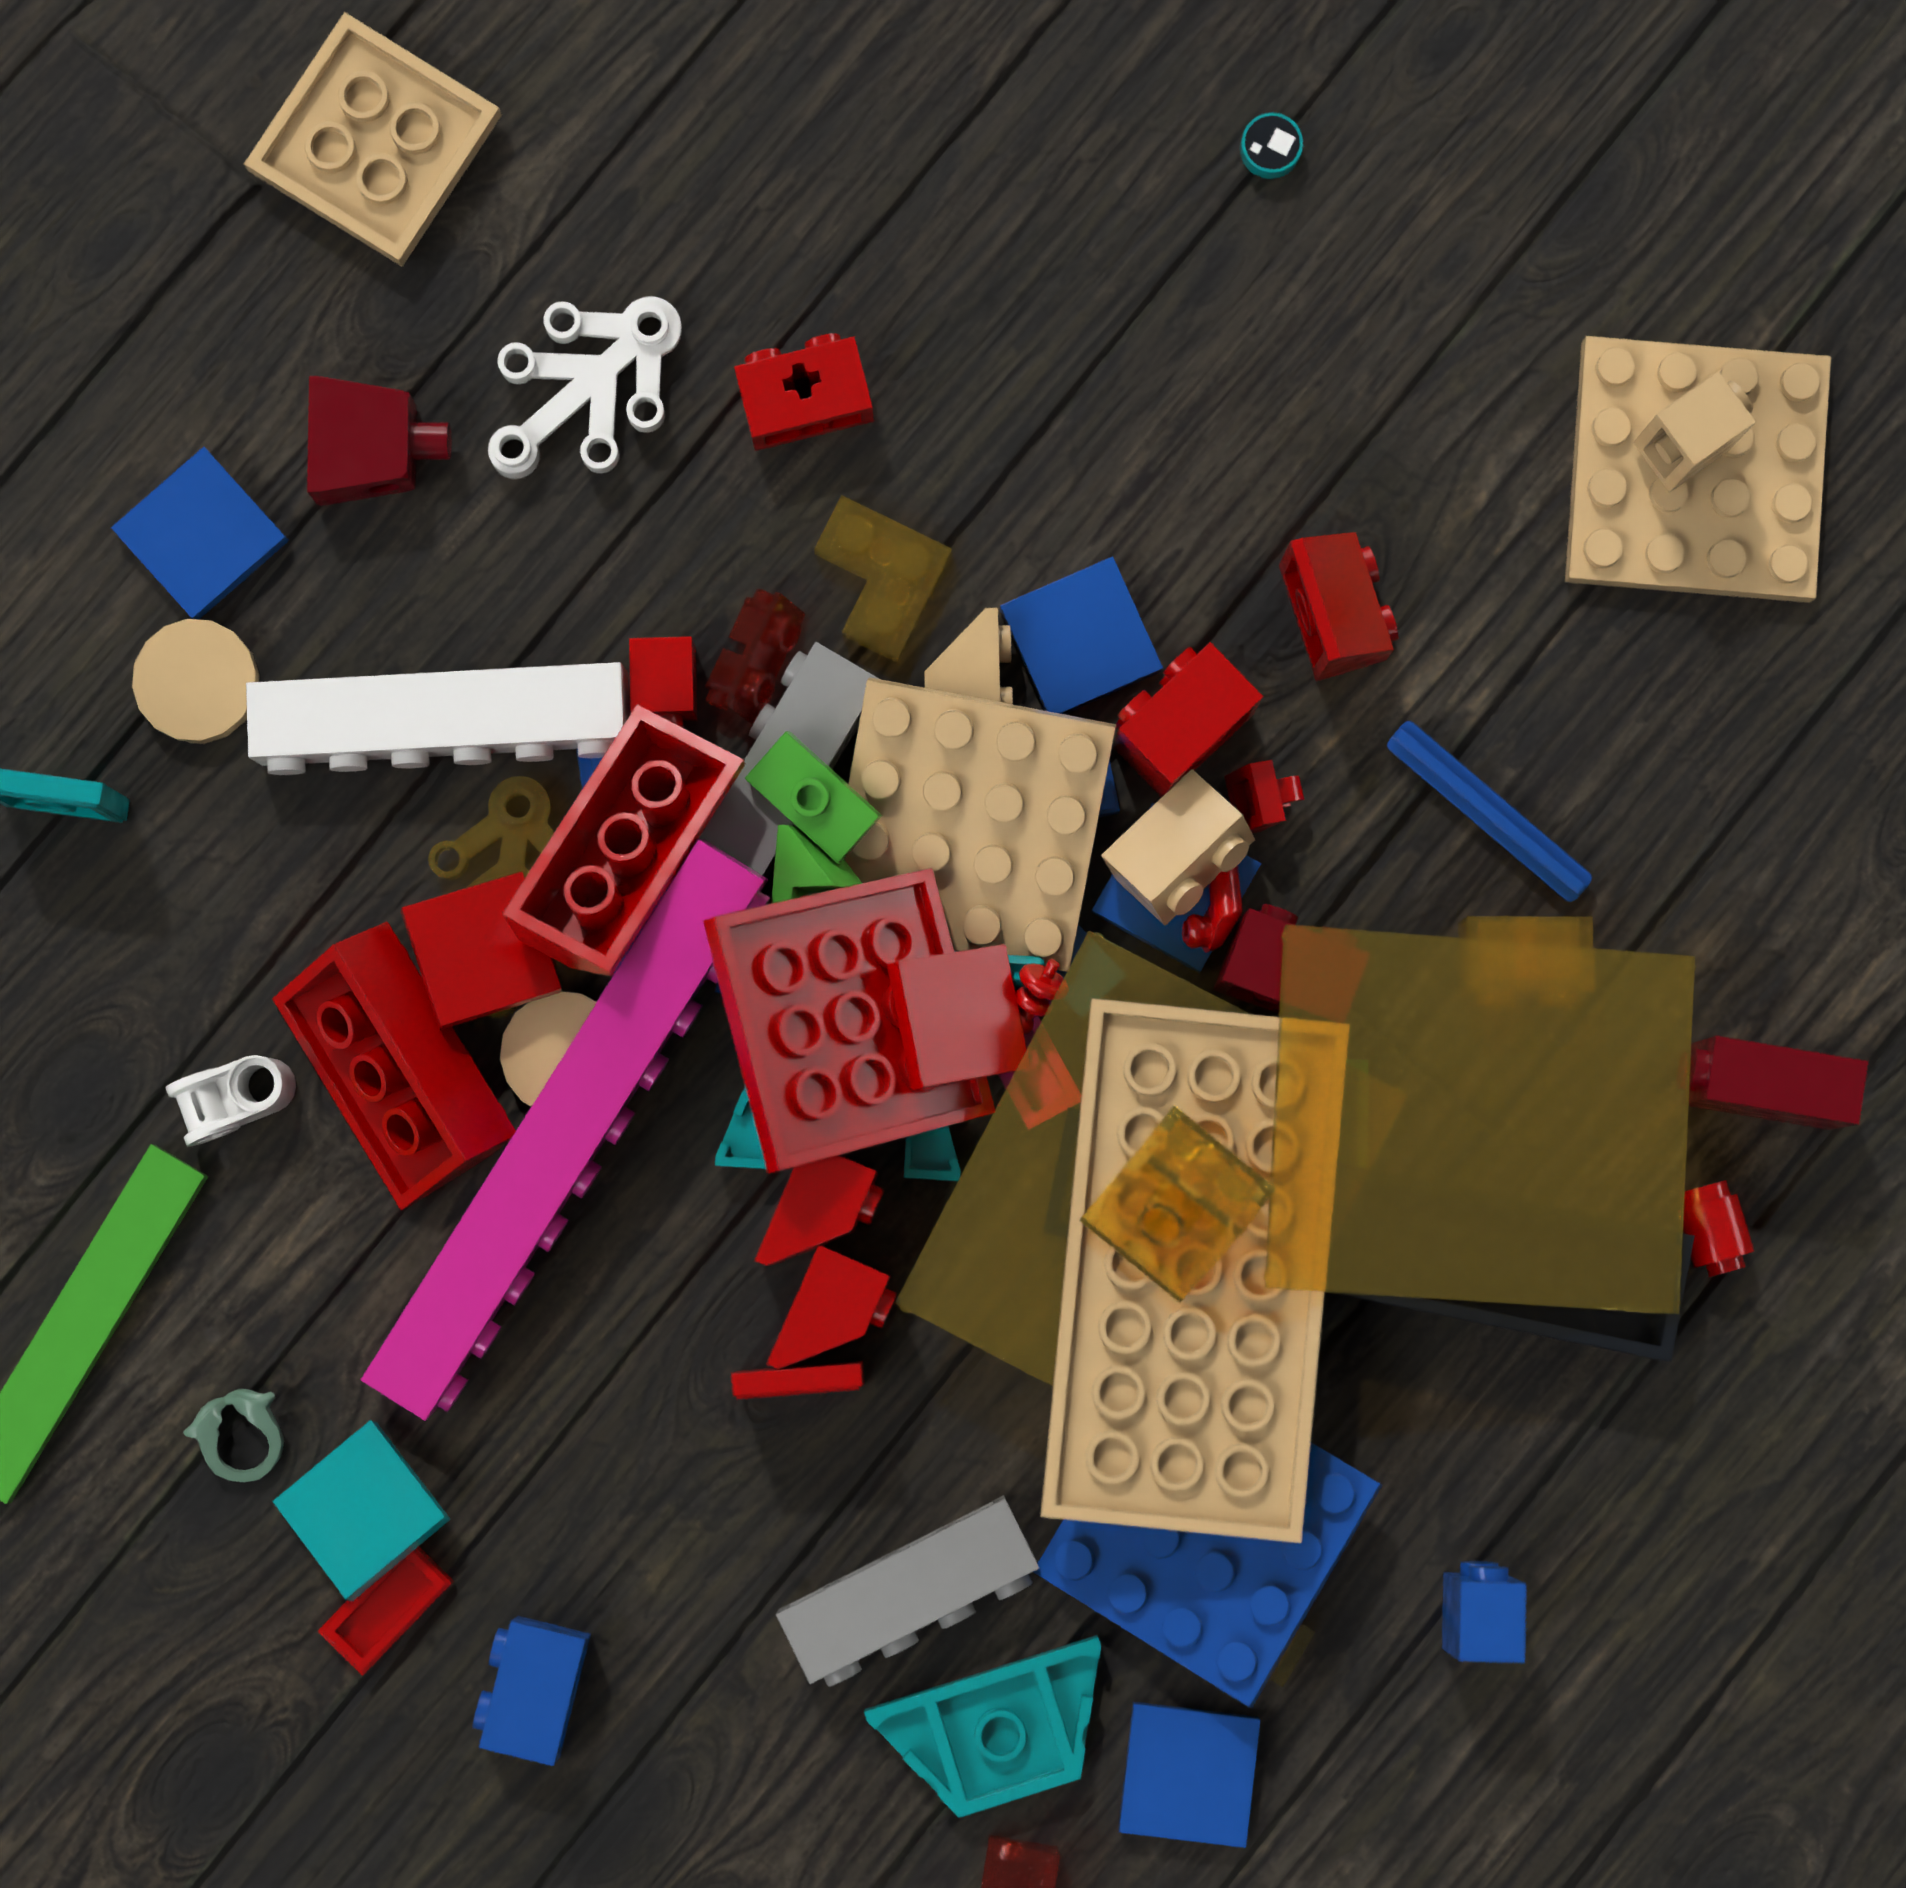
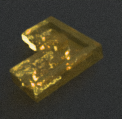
[814,495,952,663]

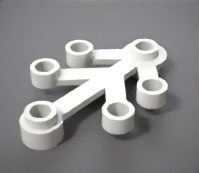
[488,297,682,479]

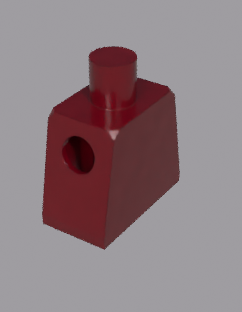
[307,376,452,505]

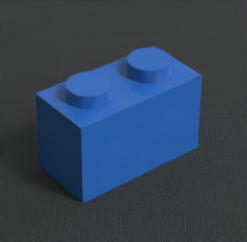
[1442,1561,1526,1663]
[473,1616,591,1766]

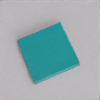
[0,769,130,823]
[272,1420,451,1601]

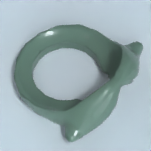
[183,1389,284,1482]

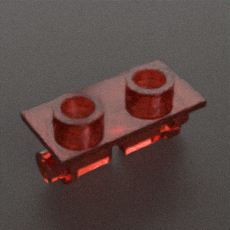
[704,589,805,724]

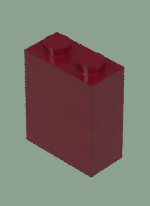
[1675,1035,1868,1130]

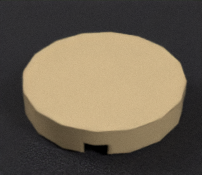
[132,619,260,744]
[500,991,597,1107]

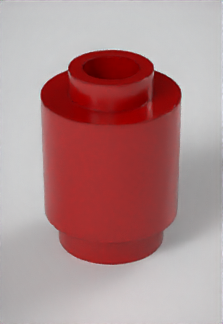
[1676,1180,1755,1277]

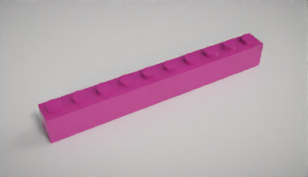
[361,839,770,1421]

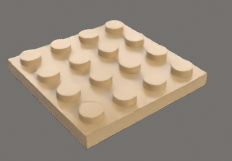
[1565,336,1831,603]
[844,677,1116,972]

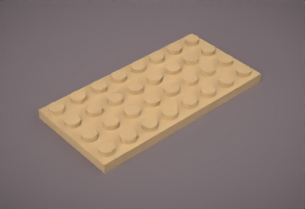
[1041,999,1349,1543]

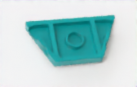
[864,1635,1101,1818]

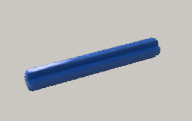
[1387,721,1593,903]

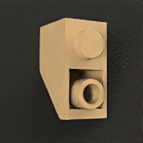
[924,608,1013,705]

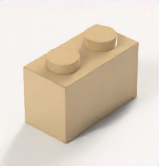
[1633,371,1756,492]
[1101,769,1255,926]

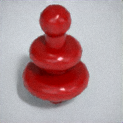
[1015,959,1069,1035]

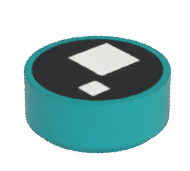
[1240,113,1303,179]

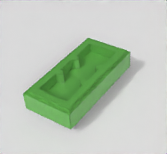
[744,731,882,863]

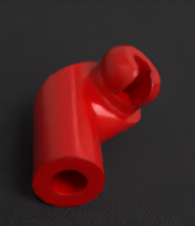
[1182,865,1243,952]

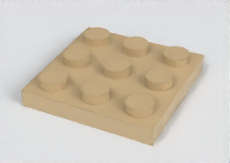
[244,12,502,267]

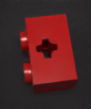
[734,333,874,451]

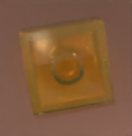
[1079,1105,1276,1303]

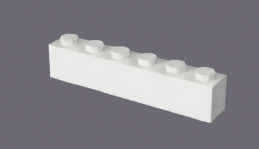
[246,662,630,775]

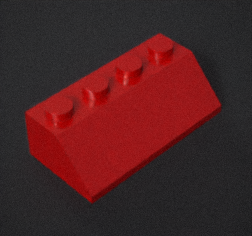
[502,705,745,976]
[272,921,516,1211]

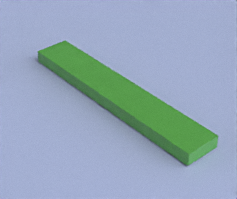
[0,1144,209,1504]

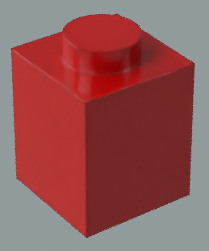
[629,636,697,728]

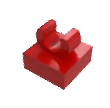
[1224,760,1305,833]

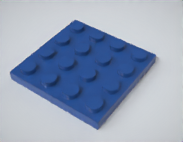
[1033,1442,1382,1708]

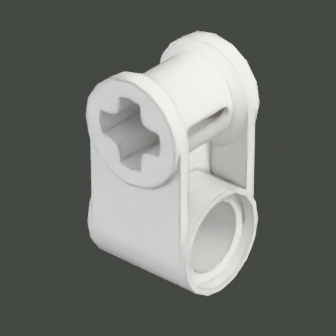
[165,1055,296,1147]

